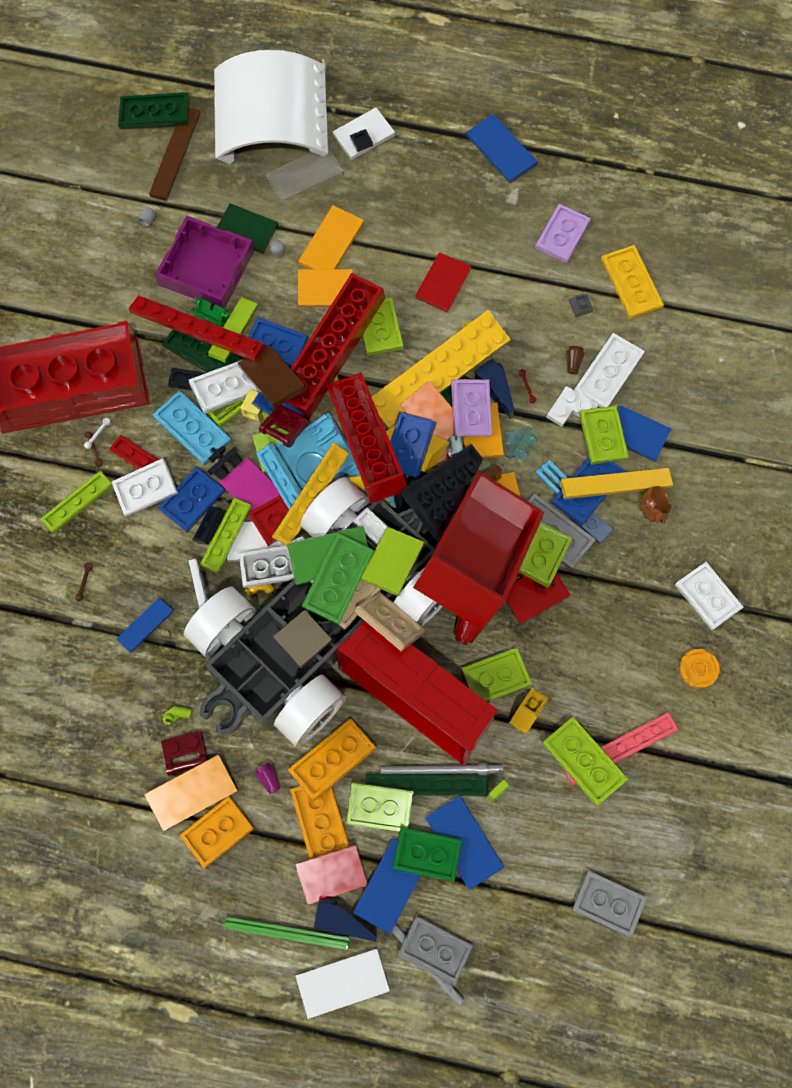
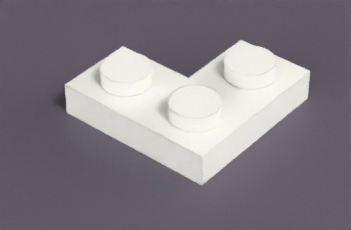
[546,386,598,427]

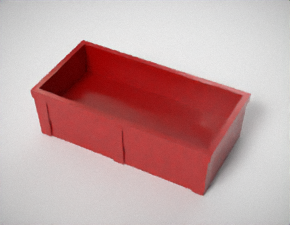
[0,320,150,434]
[413,471,545,630]
[337,621,498,765]

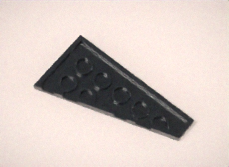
[400,444,483,541]

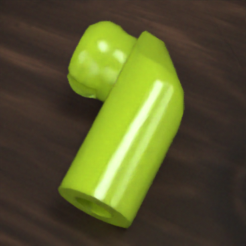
[163,706,193,725]

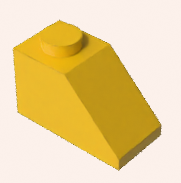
[509,688,549,734]

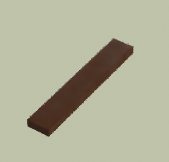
[149,108,201,201]

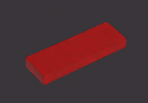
[109,435,158,470]

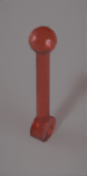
[519,369,537,404]

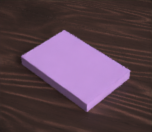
[535,204,591,263]
[451,379,492,437]

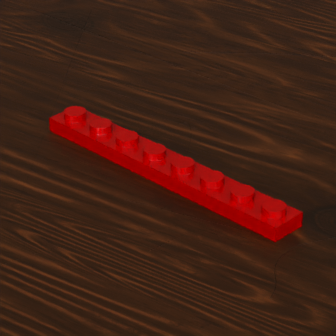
[128,295,265,362]

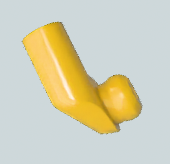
[244,583,274,598]

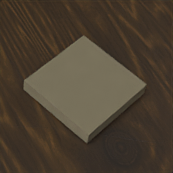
[273,610,332,668]

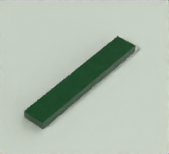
[366,774,488,797]

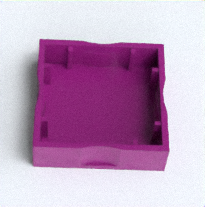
[155,215,254,308]

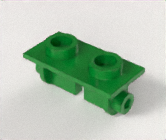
[190,297,230,326]

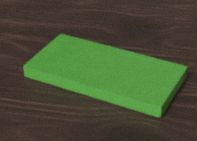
[287,526,368,584]
[301,532,374,625]

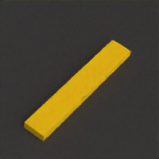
[272,442,349,547]
[560,468,673,499]

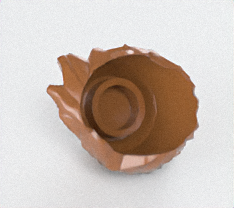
[640,486,672,524]

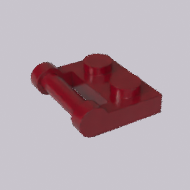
[259,405,309,448]
[161,730,207,776]

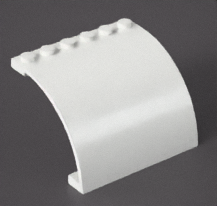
[214,50,328,164]

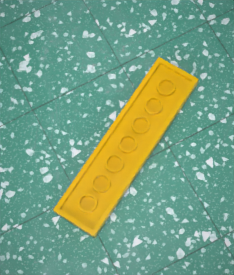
[372,310,511,429]

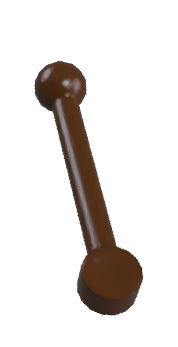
[85,431,103,468]
[75,563,93,602]

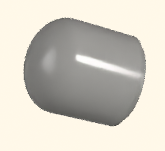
[138,208,156,227]
[270,240,285,258]

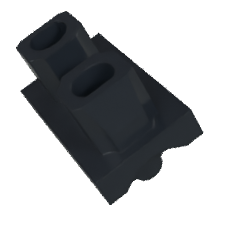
[207,446,242,480]

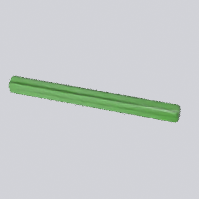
[225,917,350,950]

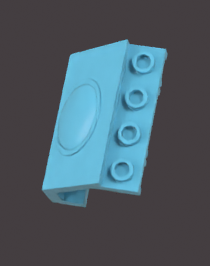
[256,413,359,509]

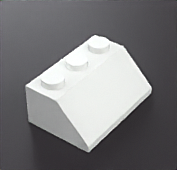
[239,546,294,588]

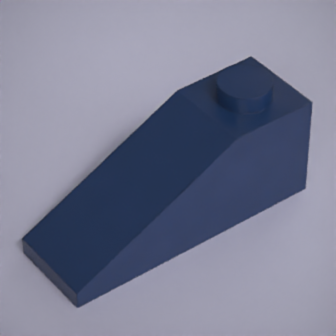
[475,359,515,419]
[314,899,377,942]

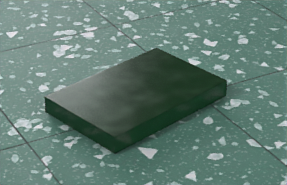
[216,203,278,254]

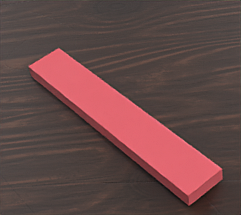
[563,712,678,786]

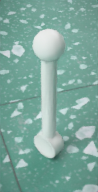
[84,418,110,449]

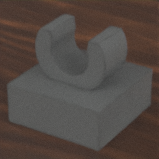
[569,293,593,317]

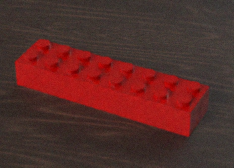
[285,273,386,419]
[326,372,407,504]

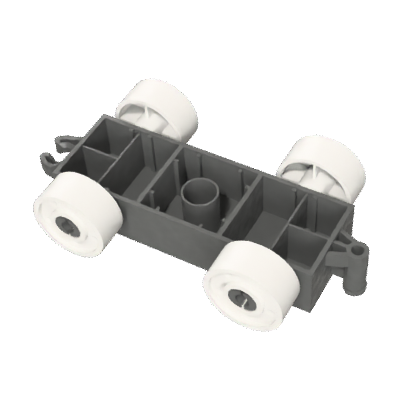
[184,477,443,748]

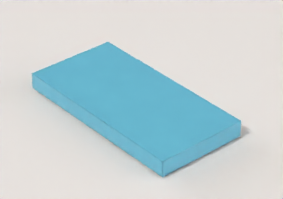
[152,390,232,466]

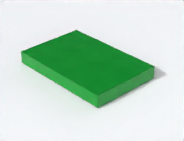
[393,827,462,883]

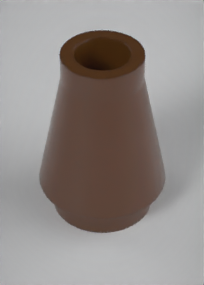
[566,346,585,375]

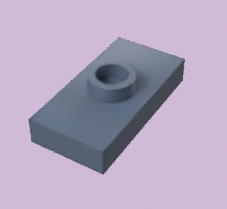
[571,512,613,545]

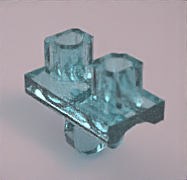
[504,425,538,462]

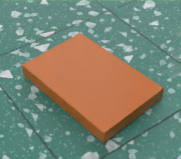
[400,380,454,440]

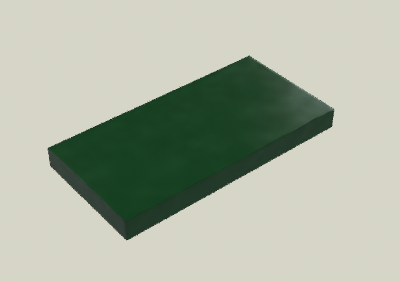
[118,92,190,129]
[162,330,242,373]

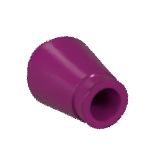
[255,763,280,794]

